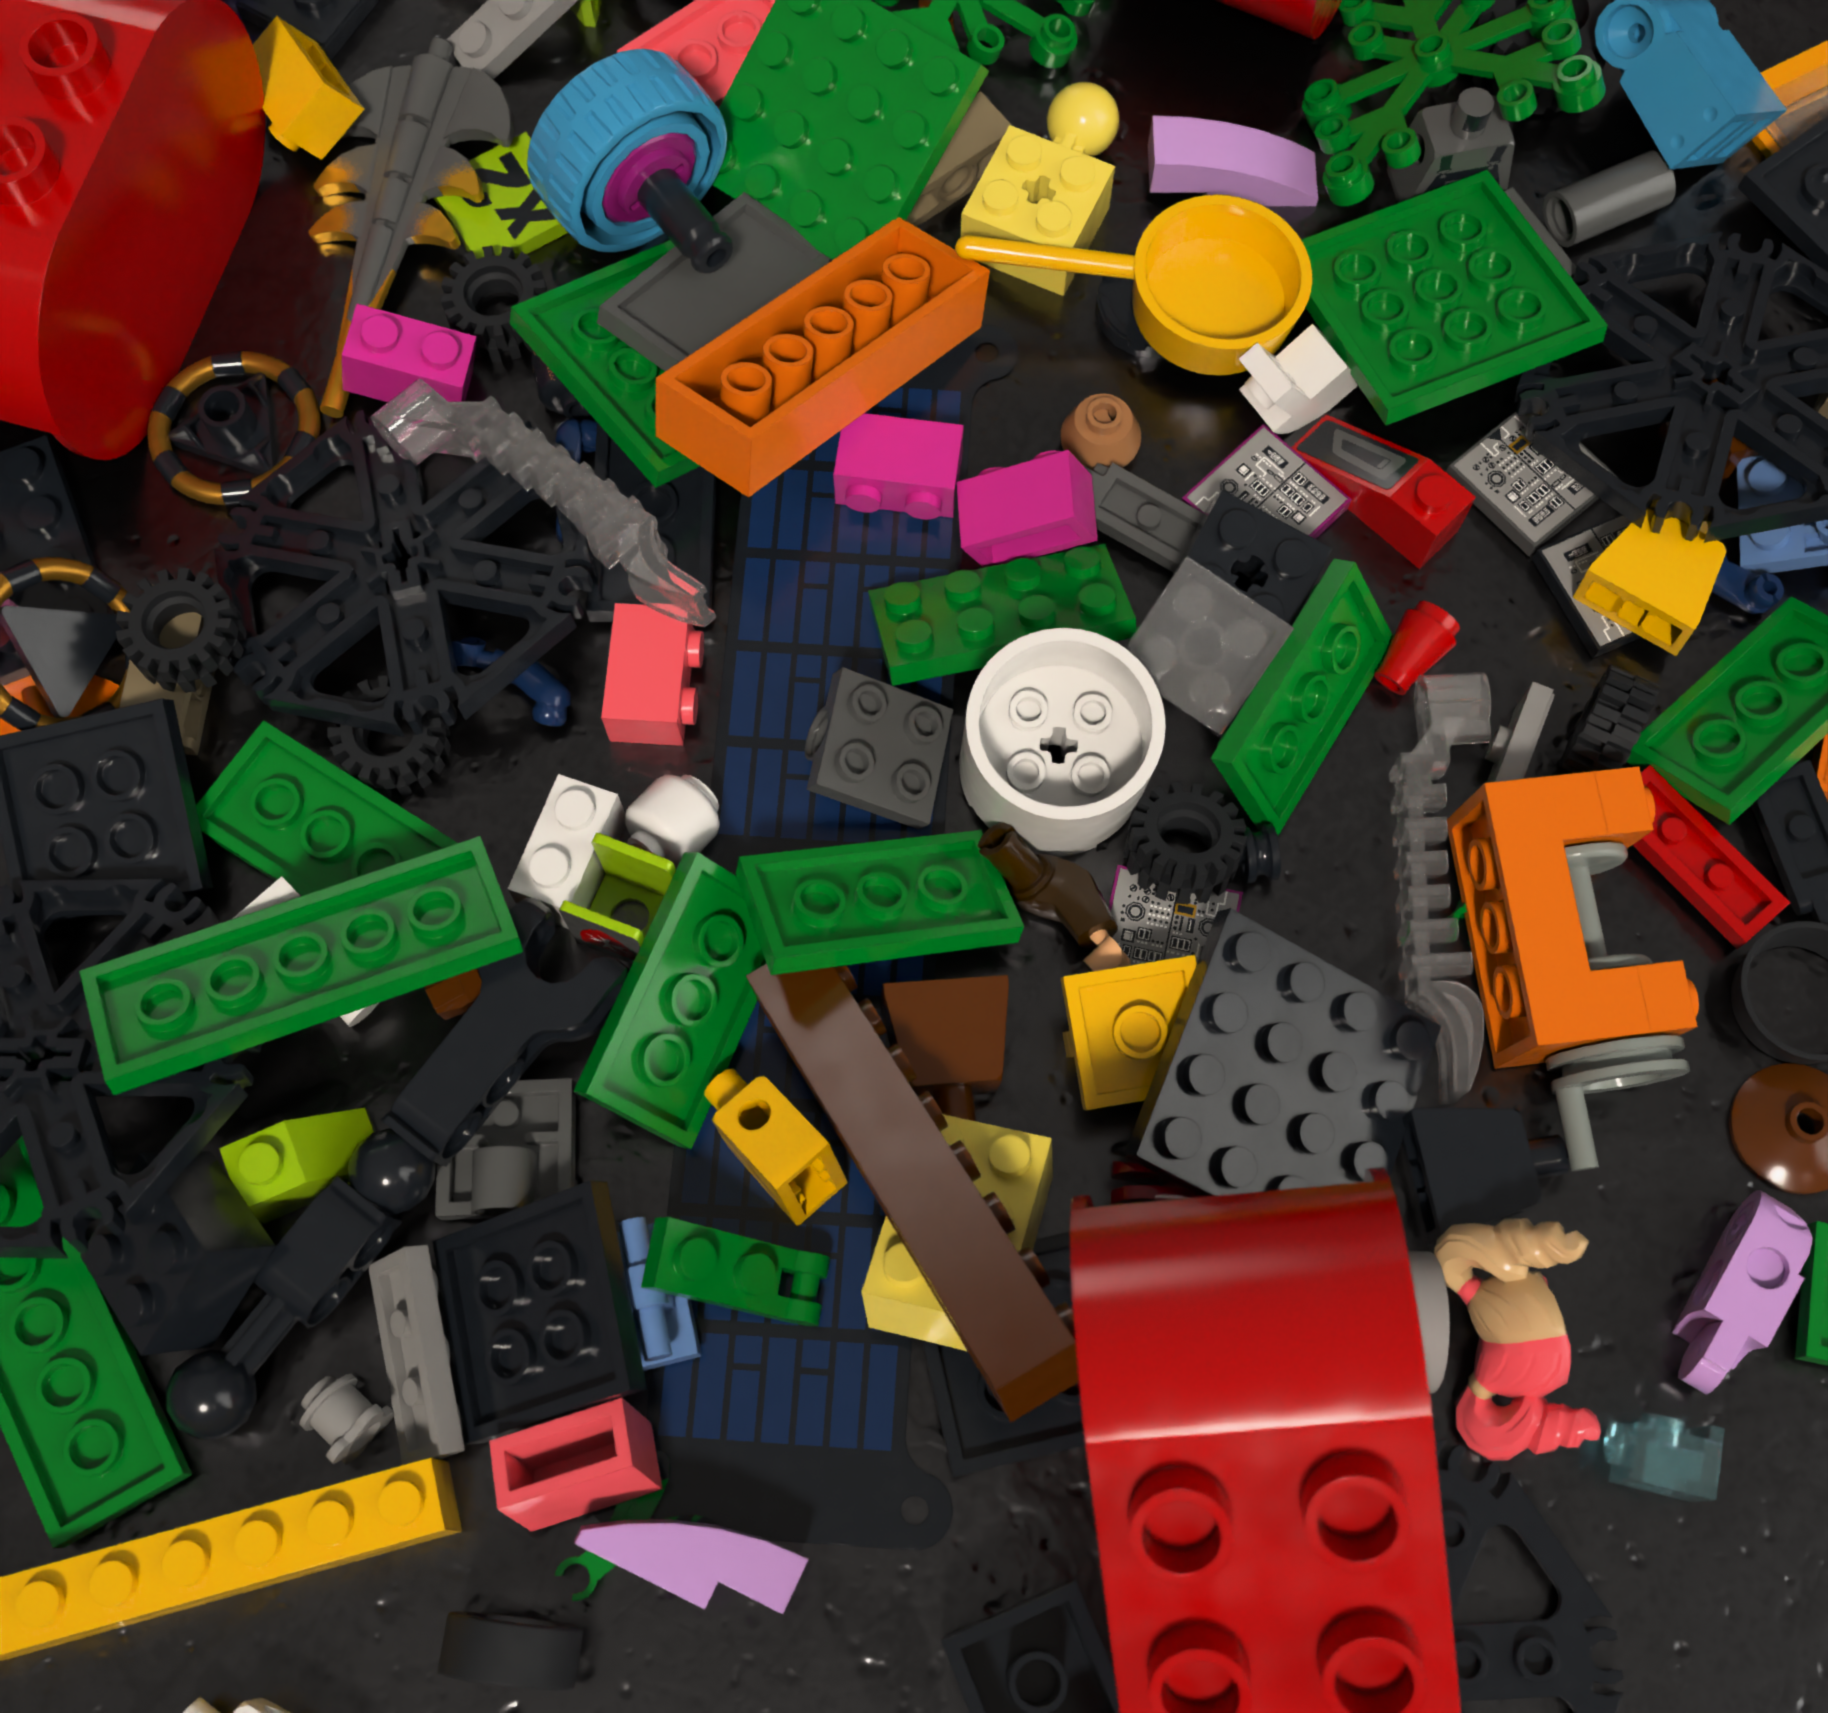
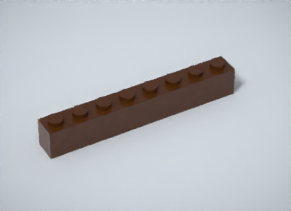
[746,964,1079,1423]

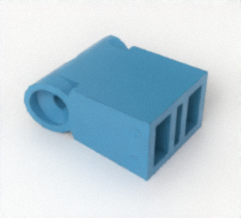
[1595,0,1787,170]

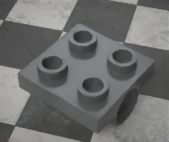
[804,667,953,829]
[435,1078,576,1220]

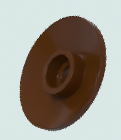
[1729,1063,1828,1194]

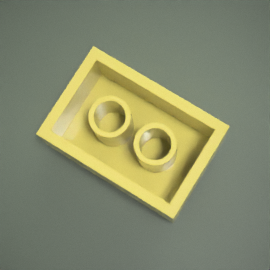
[861,1114,1053,1351]

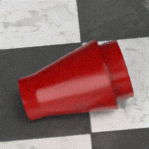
[1374,601,1460,695]

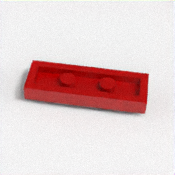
[1633,765,1791,949]

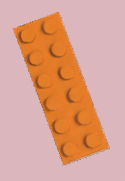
[656,217,990,498]

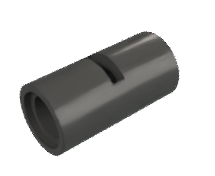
[1543,150,1676,247]

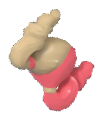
[1434,1218,1601,1461]

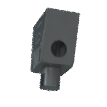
[1386,87,1515,203]

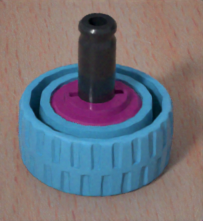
[527,49,733,274]

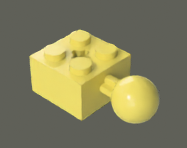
[961,82,1119,296]

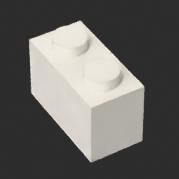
[508,774,626,929]

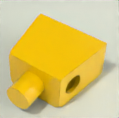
[1573,509,1727,656]
[704,1069,848,1227]

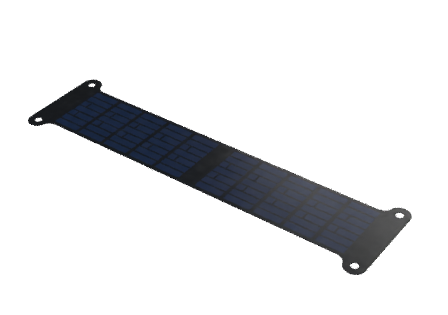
[592,324,1019,1550]

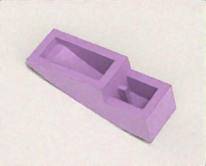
[1148,116,1318,206]
[574,1519,809,1614]

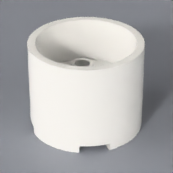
[959,628,1166,857]

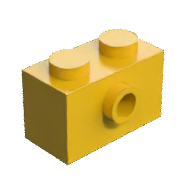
[253,16,364,160]

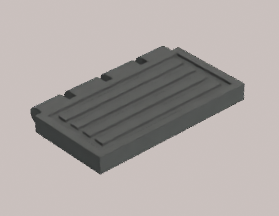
[597,192,832,371]

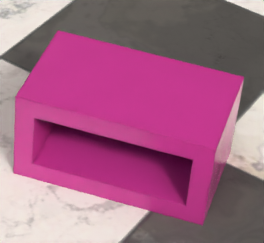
[342,304,476,410]
[833,413,964,520]
[956,450,1098,568]

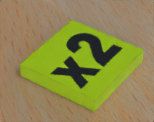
[434,132,568,259]

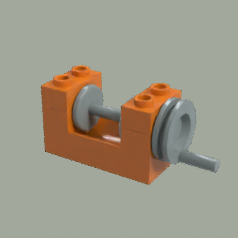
[1446,766,1699,1171]

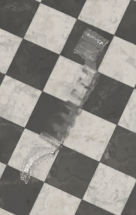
[371,379,716,627]
[1389,672,1491,1104]

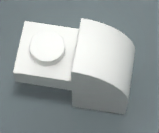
[1239,324,1358,434]

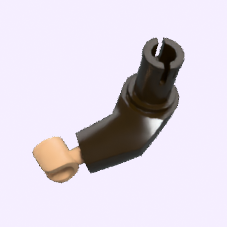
[978,823,1131,971]

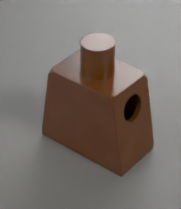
[880,975,1009,1121]

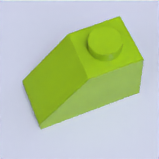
[219,1107,376,1224]

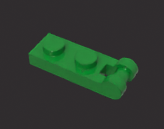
[641,1217,830,1327]

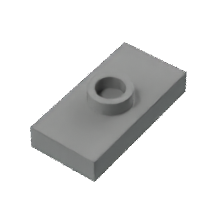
[1485,682,1555,783]

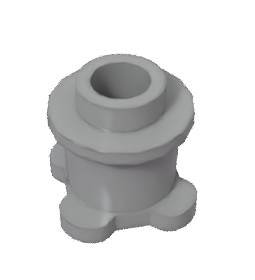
[299,1373,394,1465]

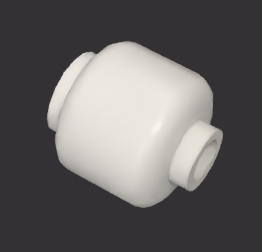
[625,774,720,869]

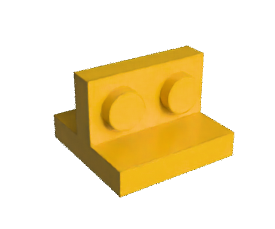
[1060,955,1197,1110]

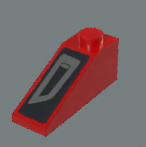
[1291,414,1476,569]

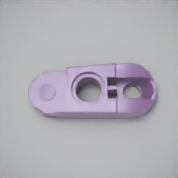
[1672,1190,1813,1395]

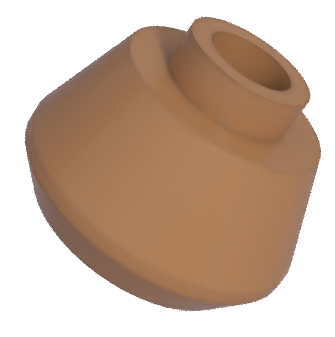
[1060,394,1141,471]

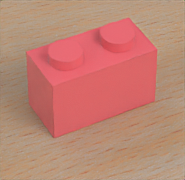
[601,603,704,746]
[489,1397,662,1532]

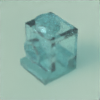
[1603,1413,1725,1502]

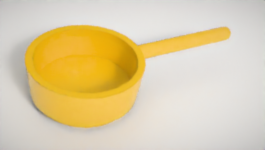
[955,195,1312,375]

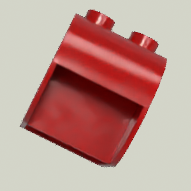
[0,0,265,460]
[1070,1167,1461,1713]

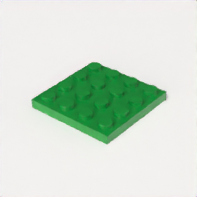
[712,0,989,260]
[1301,170,1608,426]
[509,240,700,488]

